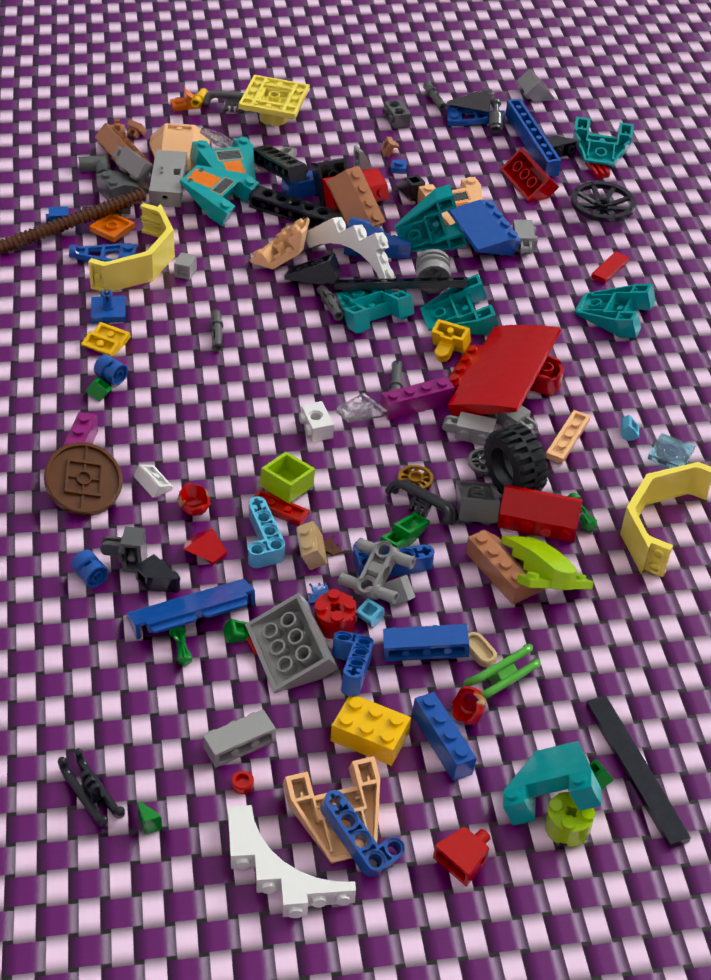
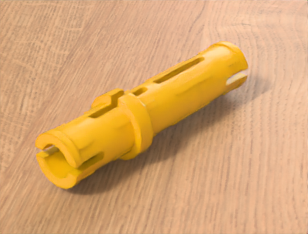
[190,88,208,108]

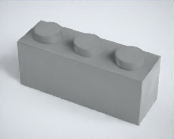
[203,709,276,768]

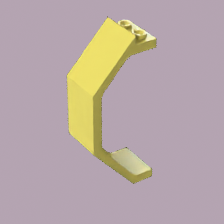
[88,203,175,293]
[620,462,711,577]

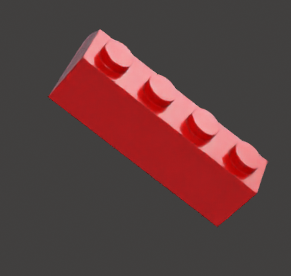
[500,148,559,202]
[322,168,389,210]
[497,484,583,543]

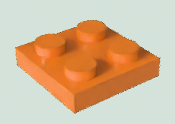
[89,213,135,243]

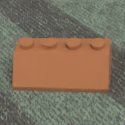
[95,123,152,167]
[326,166,386,229]
[466,530,545,605]

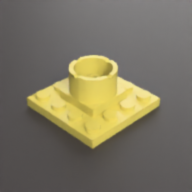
[238,75,310,126]

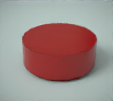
[231,771,254,794]

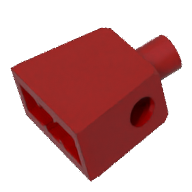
[433,827,491,887]

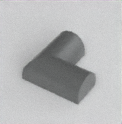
[78,155,111,174]

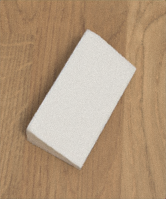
[134,465,173,498]

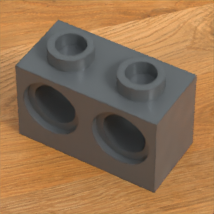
[382,99,411,129]

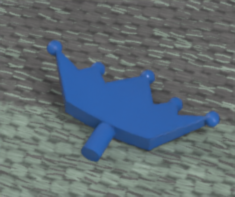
[307,582,329,604]

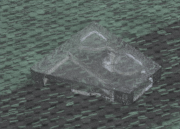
[336,392,387,423]

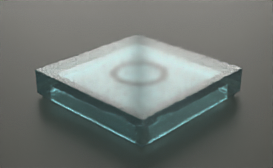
[648,433,696,468]

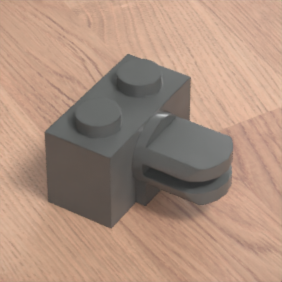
[100,526,148,573]

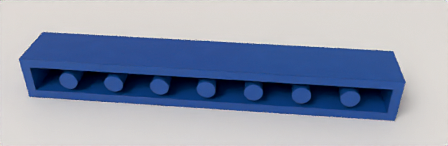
[505,99,561,177]

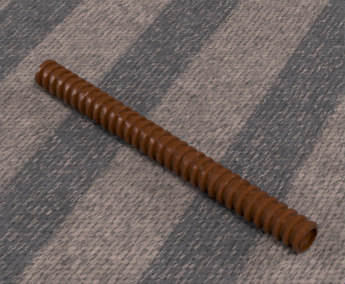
[0,188,147,255]

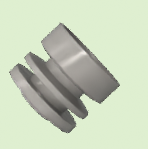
[416,249,451,294]

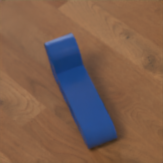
[353,541,435,577]
[332,631,374,696]
[320,790,405,877]

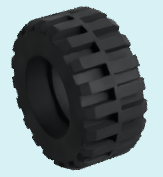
[484,424,549,494]

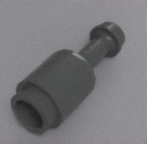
[489,98,503,134]

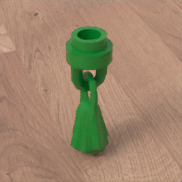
[568,493,597,531]
[169,625,193,666]

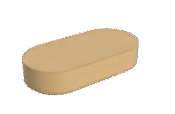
[468,632,497,667]

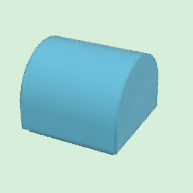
[621,415,639,441]
[356,598,385,627]

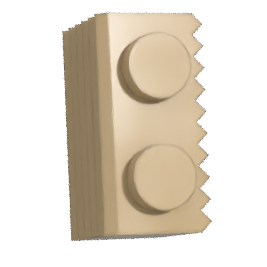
[296,521,328,570]

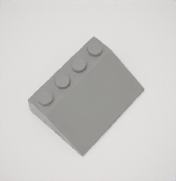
[245,593,339,693]

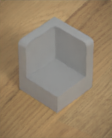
[174,253,197,280]
[383,574,415,606]

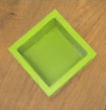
[260,452,315,503]

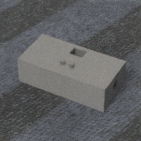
[149,150,187,207]

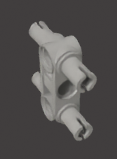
[338,538,416,605]

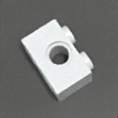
[299,401,334,442]

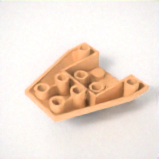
[149,123,210,173]
[250,217,310,269]

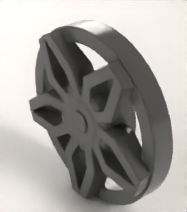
[468,448,489,476]

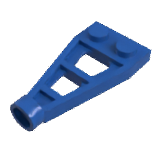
[447,105,505,126]
[69,243,137,262]

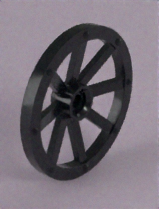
[571,181,636,222]

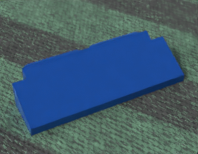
[127,579,255,639]

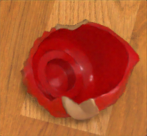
[177,482,211,516]
[450,686,486,726]

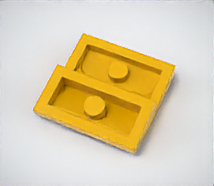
[81,322,131,357]

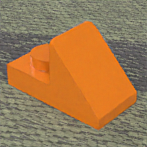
[170,88,201,111]

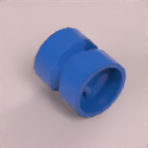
[94,354,128,386]
[71,550,109,588]

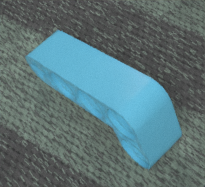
[248,496,285,568]

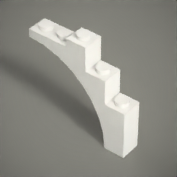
[306,217,394,279]
[228,805,356,918]

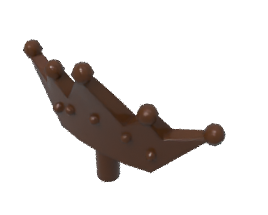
[323,535,345,556]

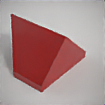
[184,528,227,565]

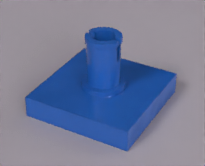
[91,290,126,323]

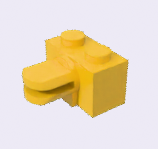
[431,319,471,362]

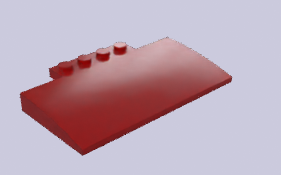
[448,325,561,416]

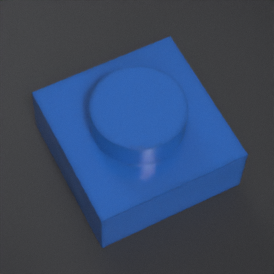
[391,159,407,174]

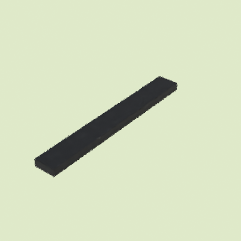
[334,277,468,290]
[586,696,691,848]

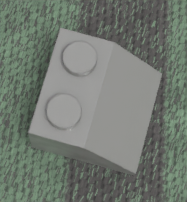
[517,69,555,102]

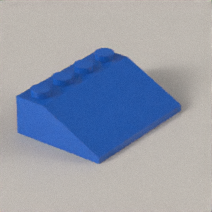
[447,200,522,256]

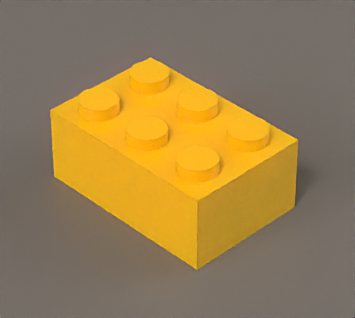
[331,696,411,766]

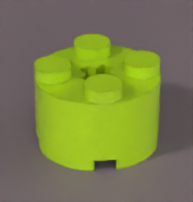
[545,792,595,847]

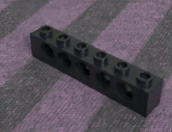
[253,144,308,183]
[249,185,341,228]

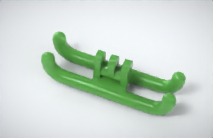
[464,643,541,699]

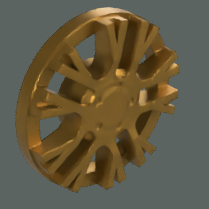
[398,465,433,490]

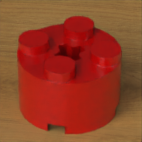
[530,355,564,396]
[314,589,356,639]

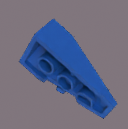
[344,217,412,258]

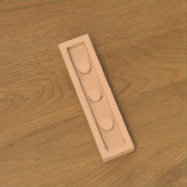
[545,410,591,464]

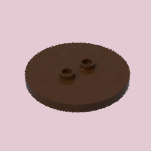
[44,442,123,516]

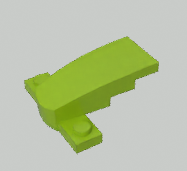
[501,536,594,590]

